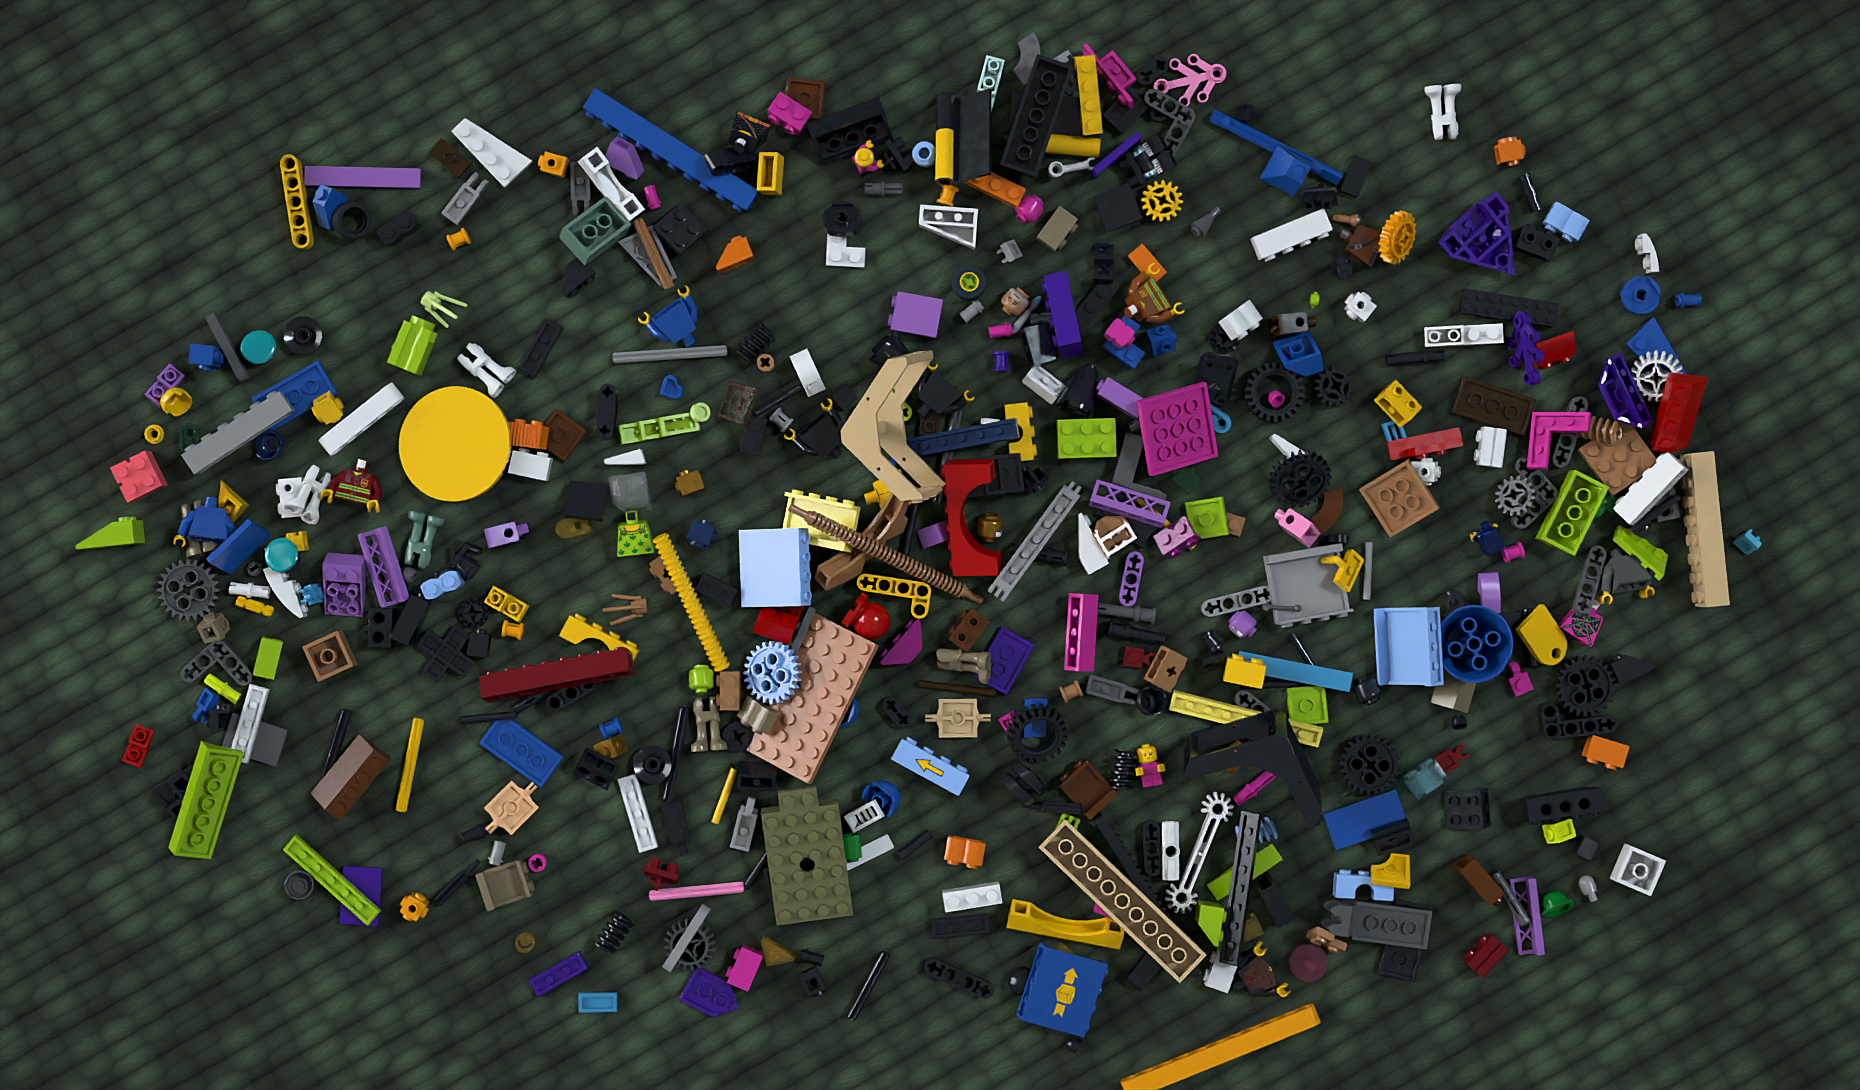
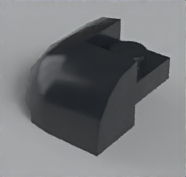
[152,769,190,821]

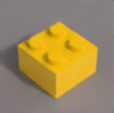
[1223,653,1266,689]

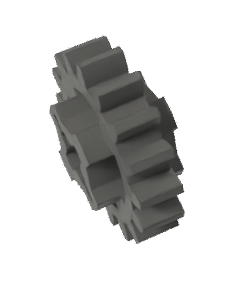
[1495,475,1538,518]

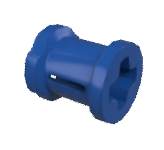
[599,717,624,740]

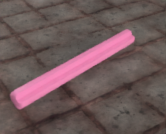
[649,882,744,901]

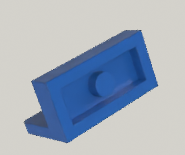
[1023,698,1047,738]

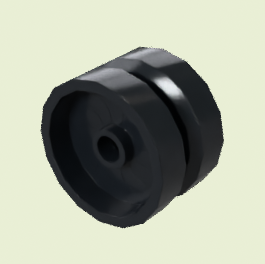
[999,759,1048,808]

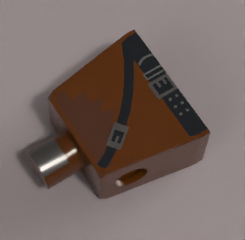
[1338,225,1382,269]

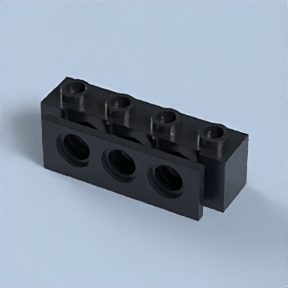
[1522,786,1605,825]

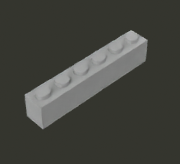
[181,391,296,475]

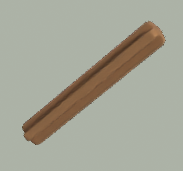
[633,218,674,290]

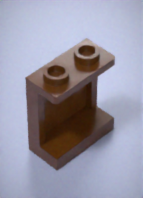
[1058,759,1118,820]

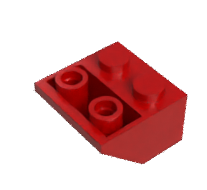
[753,606,804,645]

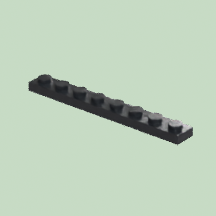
[1219,810,1262,967]

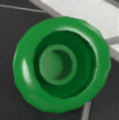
[1541,891,1574,918]

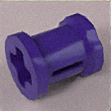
[992,351,1010,371]

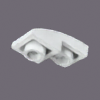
[1635,233,1659,274]

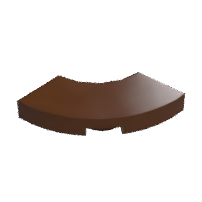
[1310,488,1343,534]

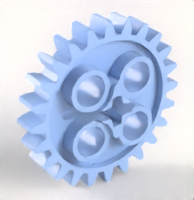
[743,641,802,704]

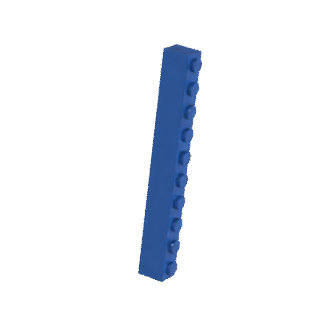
[583,88,759,212]

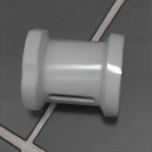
[768,407,794,432]

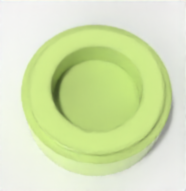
[690,403,710,422]

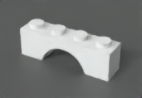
[578,147,645,221]

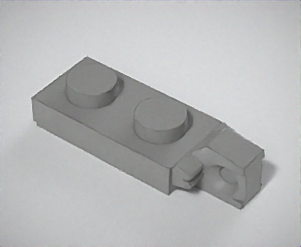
[730,796,758,852]

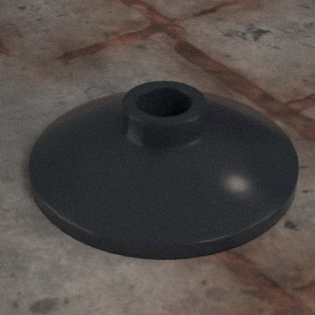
[284,316,323,355]
[633,745,672,784]

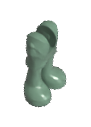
[405,510,445,569]

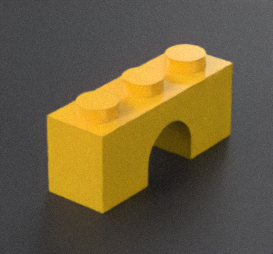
[1004,402,1037,462]

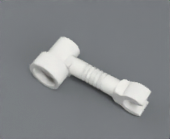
[1048,157,1096,178]

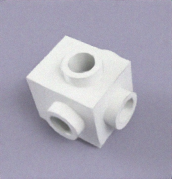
[1344,292,1377,323]
[1411,458,1441,485]

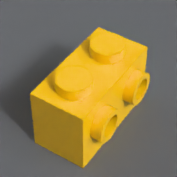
[1374,380,1422,428]

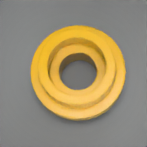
[144,425,164,444]

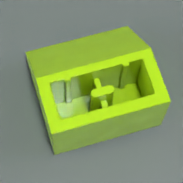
[1194,900,1227,947]

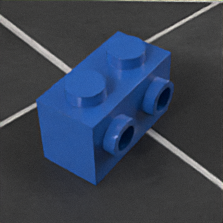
[189,344,226,371]

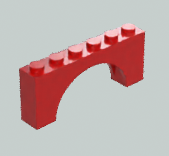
[942,459,1002,576]

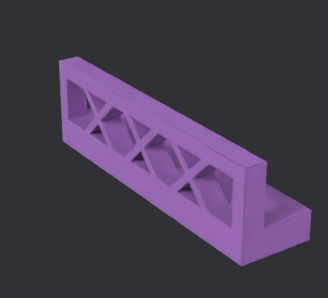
[1088,480,1171,528]
[357,526,410,608]
[1509,876,1545,956]

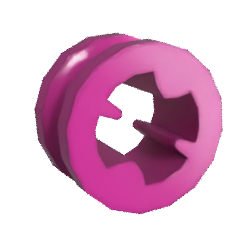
[528,854,547,872]

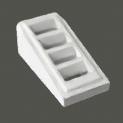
[1269,434,1305,457]
[604,449,647,465]
[844,799,885,833]

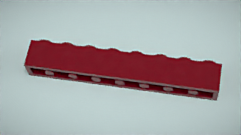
[479,647,634,703]

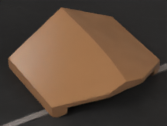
[1093,516,1137,558]

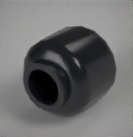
[1353,676,1381,706]

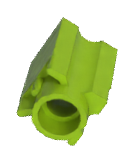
[387,315,437,376]

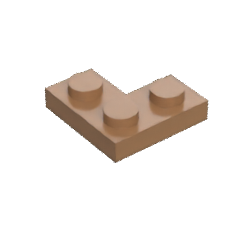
[1305,927,1348,954]

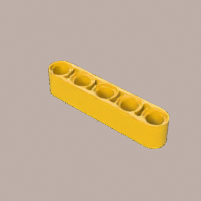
[280,154,314,250]

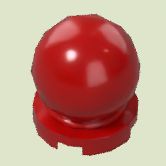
[841,592,890,640]

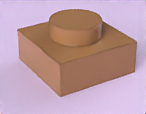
[1226,513,1246,537]

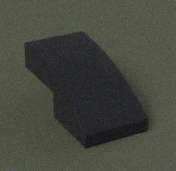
[1093,244,1114,284]

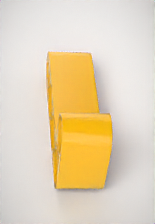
[857,574,931,619]

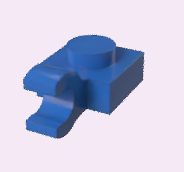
[192,687,220,724]

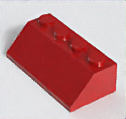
[1649,372,1708,453]

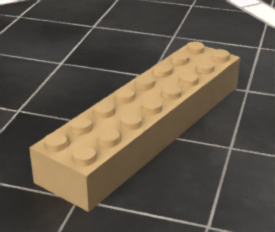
[1678,451,1730,607]

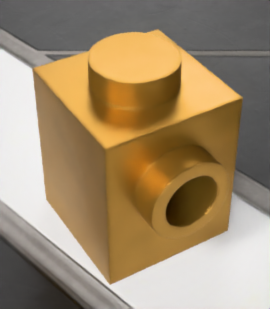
[674,469,705,496]

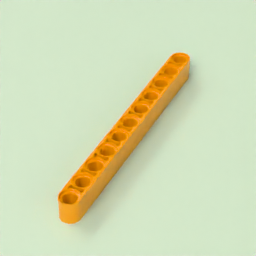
[1120,1004,1321,1090]

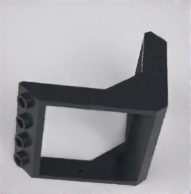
[1183,709,1322,831]

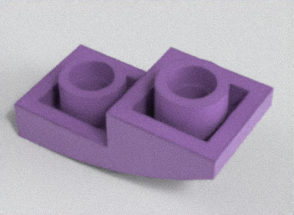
[145,363,185,408]
[1478,572,1501,613]

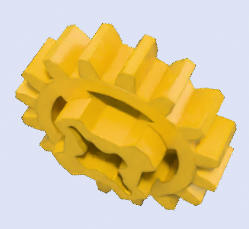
[1141,180,1183,223]

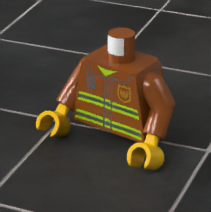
[1124,263,1185,324]

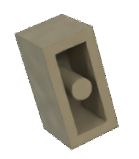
[1036,206,1078,252]

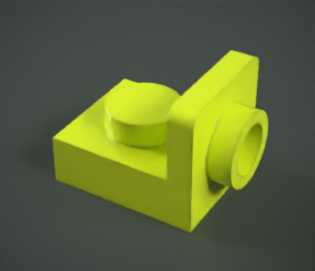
[1542,818,1576,844]

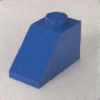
[313,184,349,231]

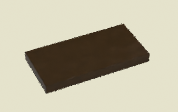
[1450,376,1536,436]

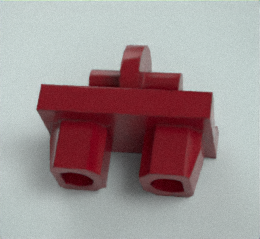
[644,857,679,891]

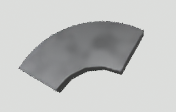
[1013,32,1040,86]

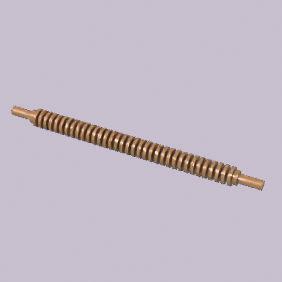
[788,504,984,604]

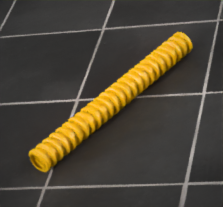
[653,533,730,672]

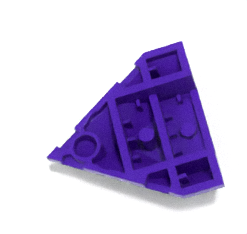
[1438,191,1515,275]

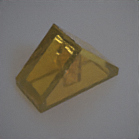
[761,935,796,967]

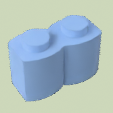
[1542,202,1590,243]
[420,571,465,599]

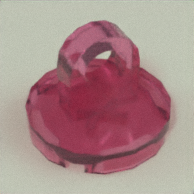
[1289,944,1328,982]

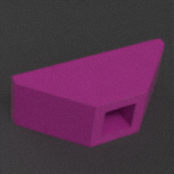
[880,618,922,665]

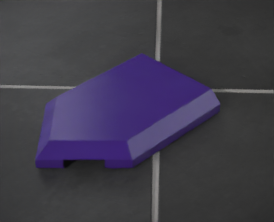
[679,966,739,1017]

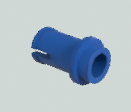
[1675,293,1702,308]

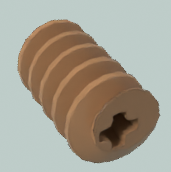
[1578,416,1622,445]

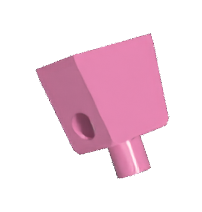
[1274,508,1320,548]

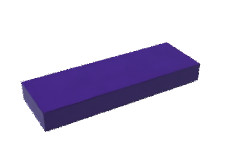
[528,951,589,997]

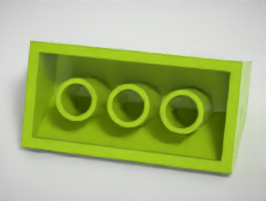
[1535,470,1609,556]

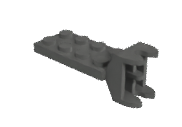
[1320,900,1432,950]

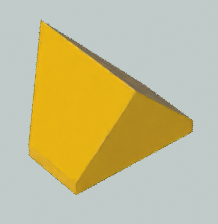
[218,480,249,523]

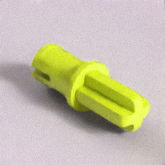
[204,674,242,704]

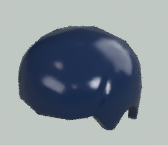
[254,431,284,460]

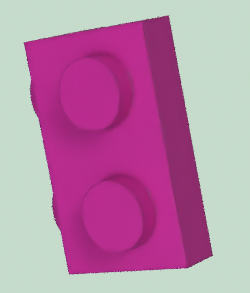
[767,92,812,136]

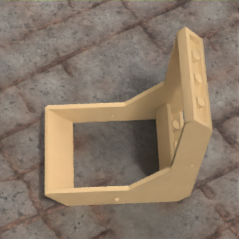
[840,350,945,503]

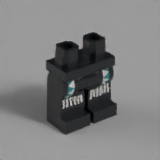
[1118,133,1178,186]

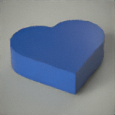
[659,375,683,399]

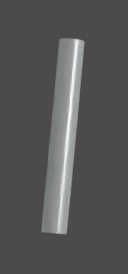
[1363,542,1373,600]

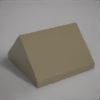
[1430,668,1476,713]

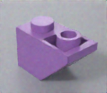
[605,136,644,180]

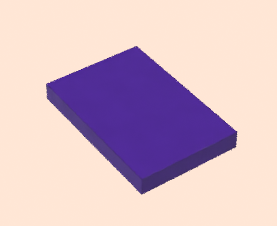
[1091,132,1142,180]
[973,626,1035,695]
[340,865,383,926]

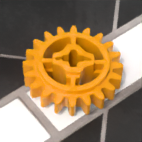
[1378,210,1416,264]

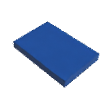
[207,519,271,574]

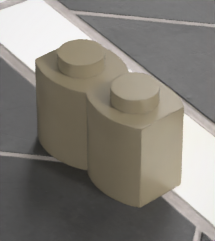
[737,695,779,735]

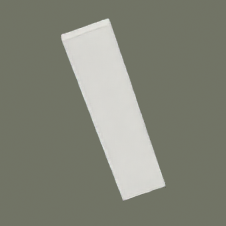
[231,684,270,763]
[617,774,658,853]

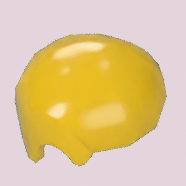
[160,387,192,417]

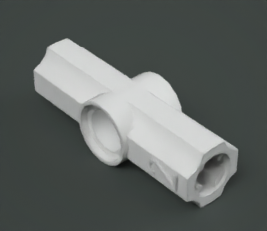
[1161,821,1180,880]

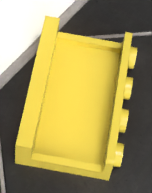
[782,489,861,553]

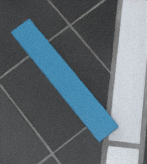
[1238,651,1353,692]

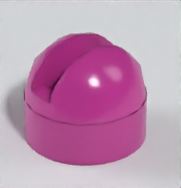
[1268,390,1285,407]

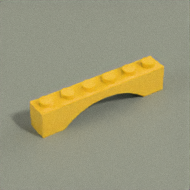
[1007,899,1125,950]

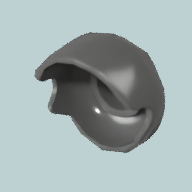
[284,870,314,900]

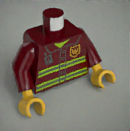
[321,459,383,513]

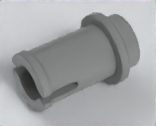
[959,300,984,323]
[488,840,507,866]

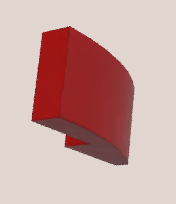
[122,724,155,768]

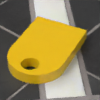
[1515,604,1567,665]

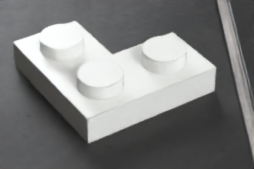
[826,234,865,268]

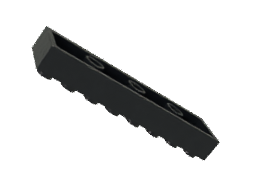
[1458,289,1559,328]

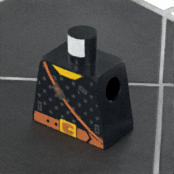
[728,111,771,153]

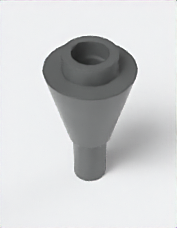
[1190,206,1221,237]

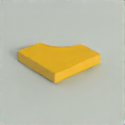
[1371,853,1410,889]

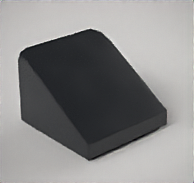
[1573,835,1599,861]

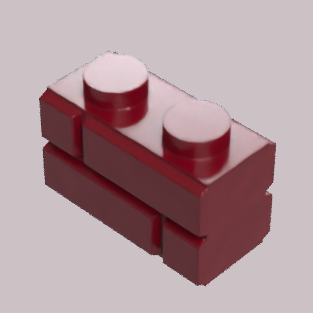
[1463,933,1509,978]

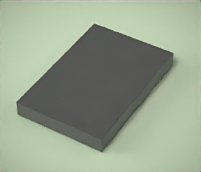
[222,712,289,766]

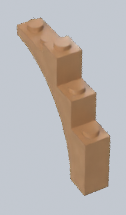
[814,492,910,591]

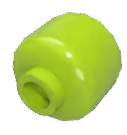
[689,665,714,694]

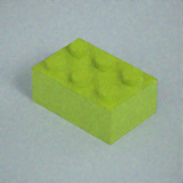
[1056,418,1117,459]

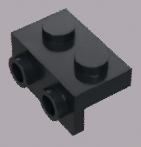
[207,703,239,733]

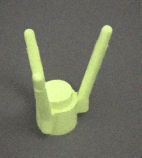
[421,291,467,328]

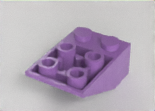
[323,553,367,617]

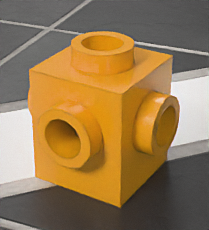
[400,892,430,922]

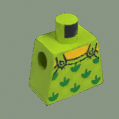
[617,510,655,557]

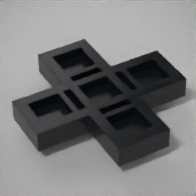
[417,624,476,683]

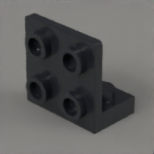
[1444,788,1491,829]

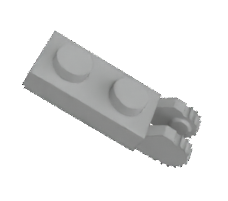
[441,172,489,226]

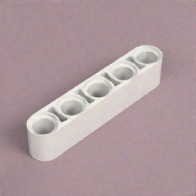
[318,383,404,456]

